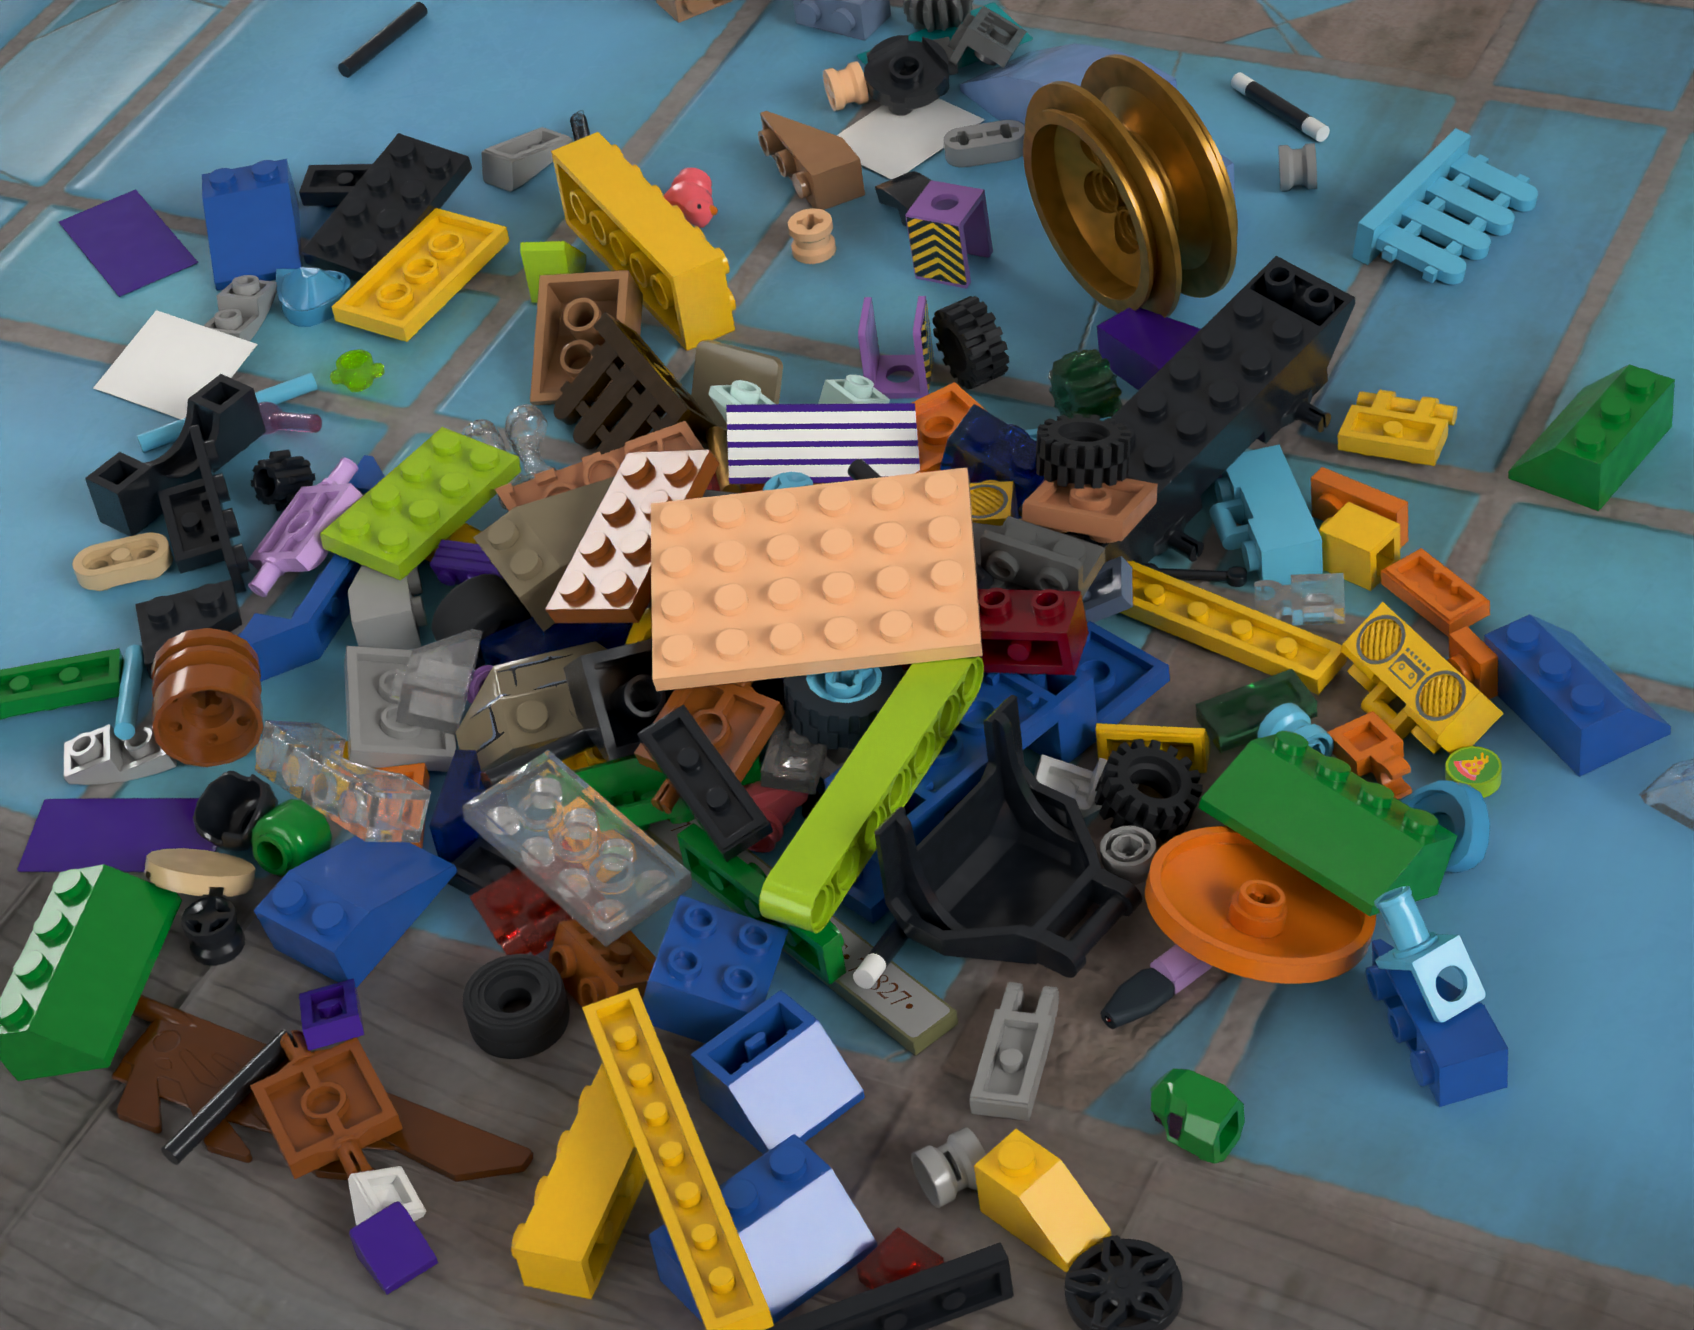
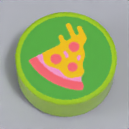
[1445,746,1502,798]

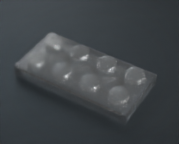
[462,750,692,947]

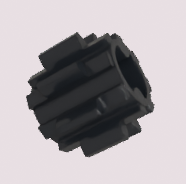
[250,449,316,511]

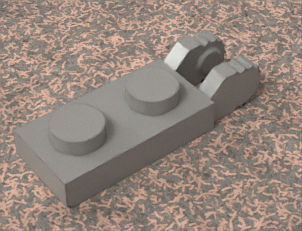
[969,982,1059,1121]

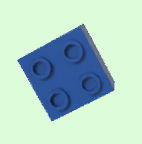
[643,895,788,1044]

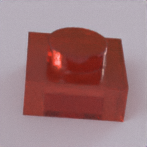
[856,1227,944,1289]

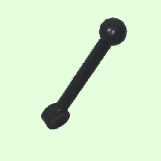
[1144,563,1247,587]

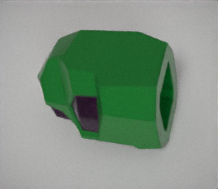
[1150,1068,1245,1164]

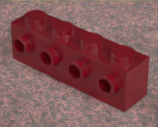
[899,588,1089,675]

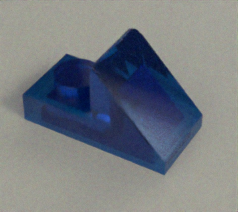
[429,750,513,863]

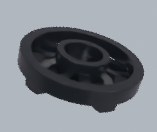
[1064,1235,1183,1330]

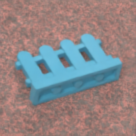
[1352,128,1538,285]

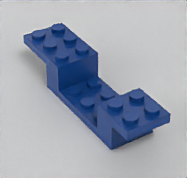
[824,621,1170,924]

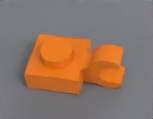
[1327,711,1412,800]

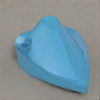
[276,267,352,327]
[1401,780,1490,873]

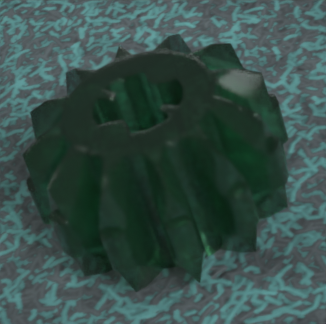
[1048,349,1122,419]

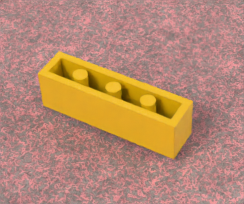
[511,1063,647,1299]

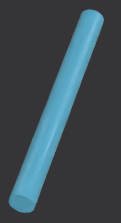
[137,372,318,453]

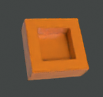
[1447,626,1498,699]

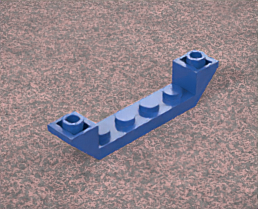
[237,455,385,682]

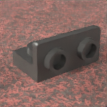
[948,6,1027,68]
[980,516,1105,599]

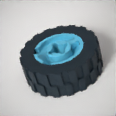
[783,665,904,750]

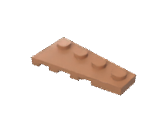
[495,421,704,511]

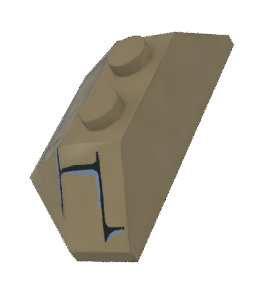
[456,641,607,784]

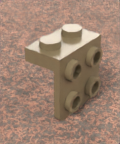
[691,339,783,450]

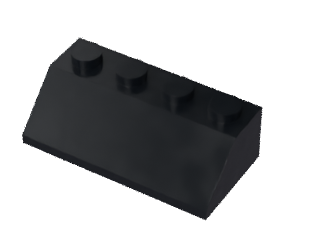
[563,639,785,762]

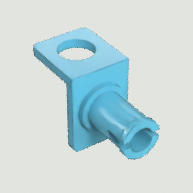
[1374,886,1486,1023]

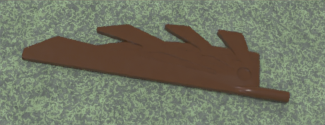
[111,995,533,1182]

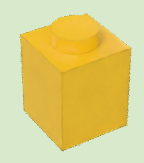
[1318,502,1400,591]

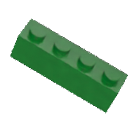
[1198,731,1457,916]
[0,864,182,1081]

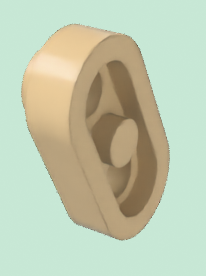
[72,532,173,591]

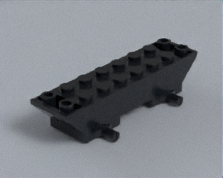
[1018,256,1355,565]

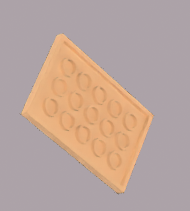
[651,468,983,691]

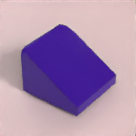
[349,1201,438,1295]

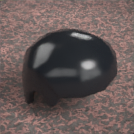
[193,771,278,852]

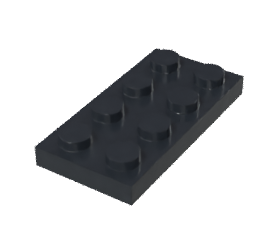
[301,133,472,282]

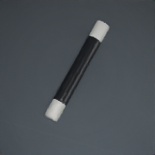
[1231,72,1330,142]
[853,919,908,989]

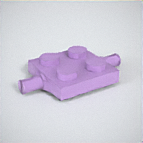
[248,457,363,597]

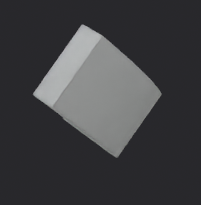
[204,275,277,341]
[64,724,177,785]

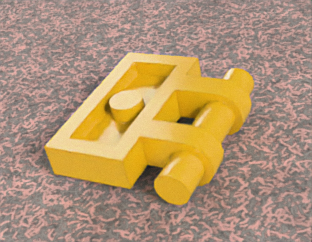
[1337,389,1458,466]

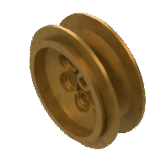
[1023,54,1238,318]

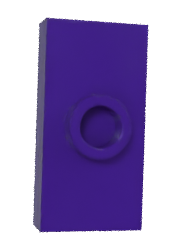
[299,978,365,1051]

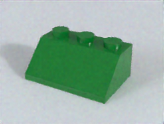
[1508,364,1675,511]

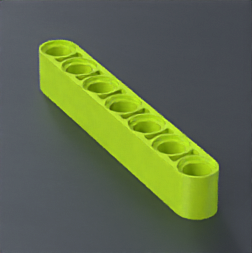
[759,656,984,933]

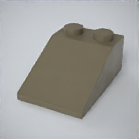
[473,477,614,632]

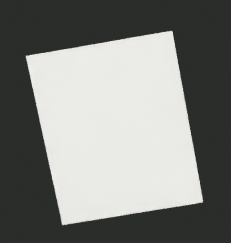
[836,98,985,179]
[93,310,258,419]

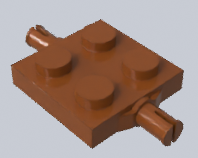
[634,681,785,814]
[250,1030,403,1179]

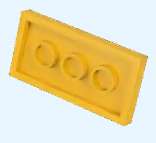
[332,208,510,342]

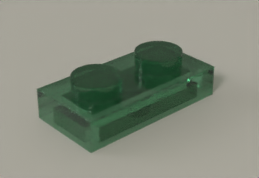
[1195,669,1318,753]

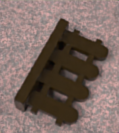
[554,312,717,454]

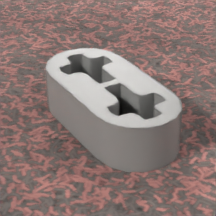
[944,120,1025,167]

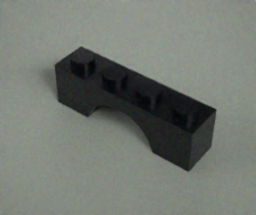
[85,374,266,536]

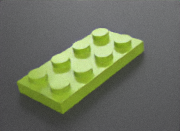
[320,427,521,581]

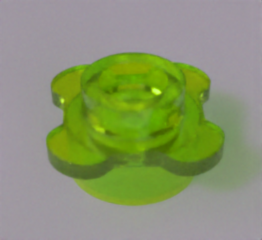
[330,349,385,392]

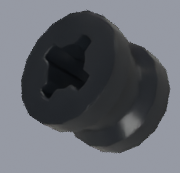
[181,896,245,966]

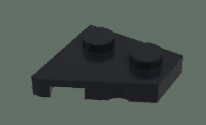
[135,579,242,679]

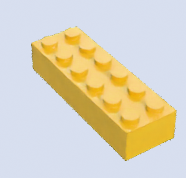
[551,132,736,351]

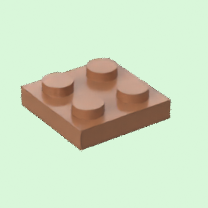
[1022,478,1158,543]

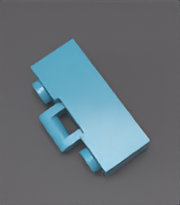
[1209,445,1323,589]

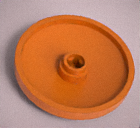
[1145,826,1376,984]

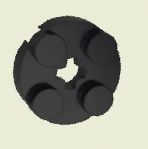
[864,35,949,115]

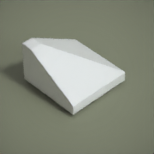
[348,1166,426,1225]

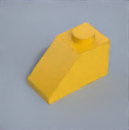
[974,1129,1111,1273]

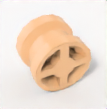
[823,61,869,111]
[788,208,837,264]

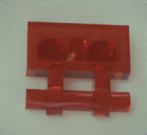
[469,841,608,956]

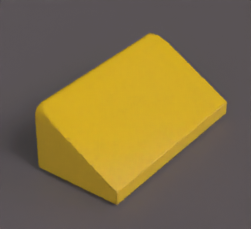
[1095,723,1210,773]

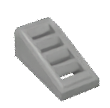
[482,127,573,192]

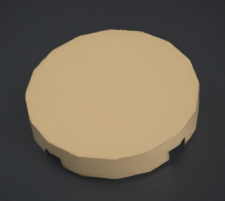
[144,848,256,897]

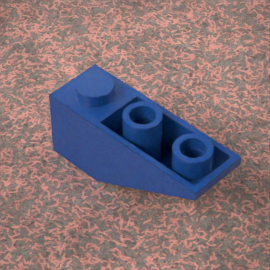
[1366,939,1508,1107]

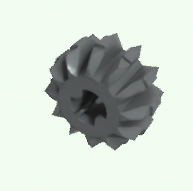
[903,0,974,32]

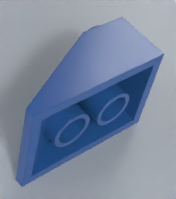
[202,159,303,291]
[253,826,458,988]

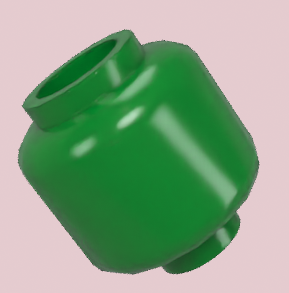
[251,799,332,878]

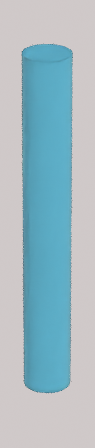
[114,645,144,740]

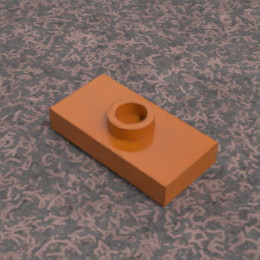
[1381,548,1490,637]

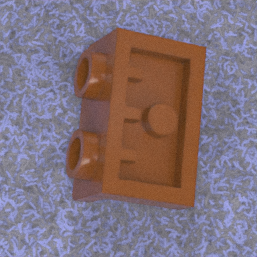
[548,913,656,1007]

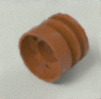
[151,628,264,767]

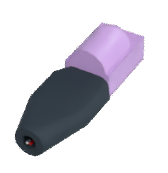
[1101,944,1213,1029]

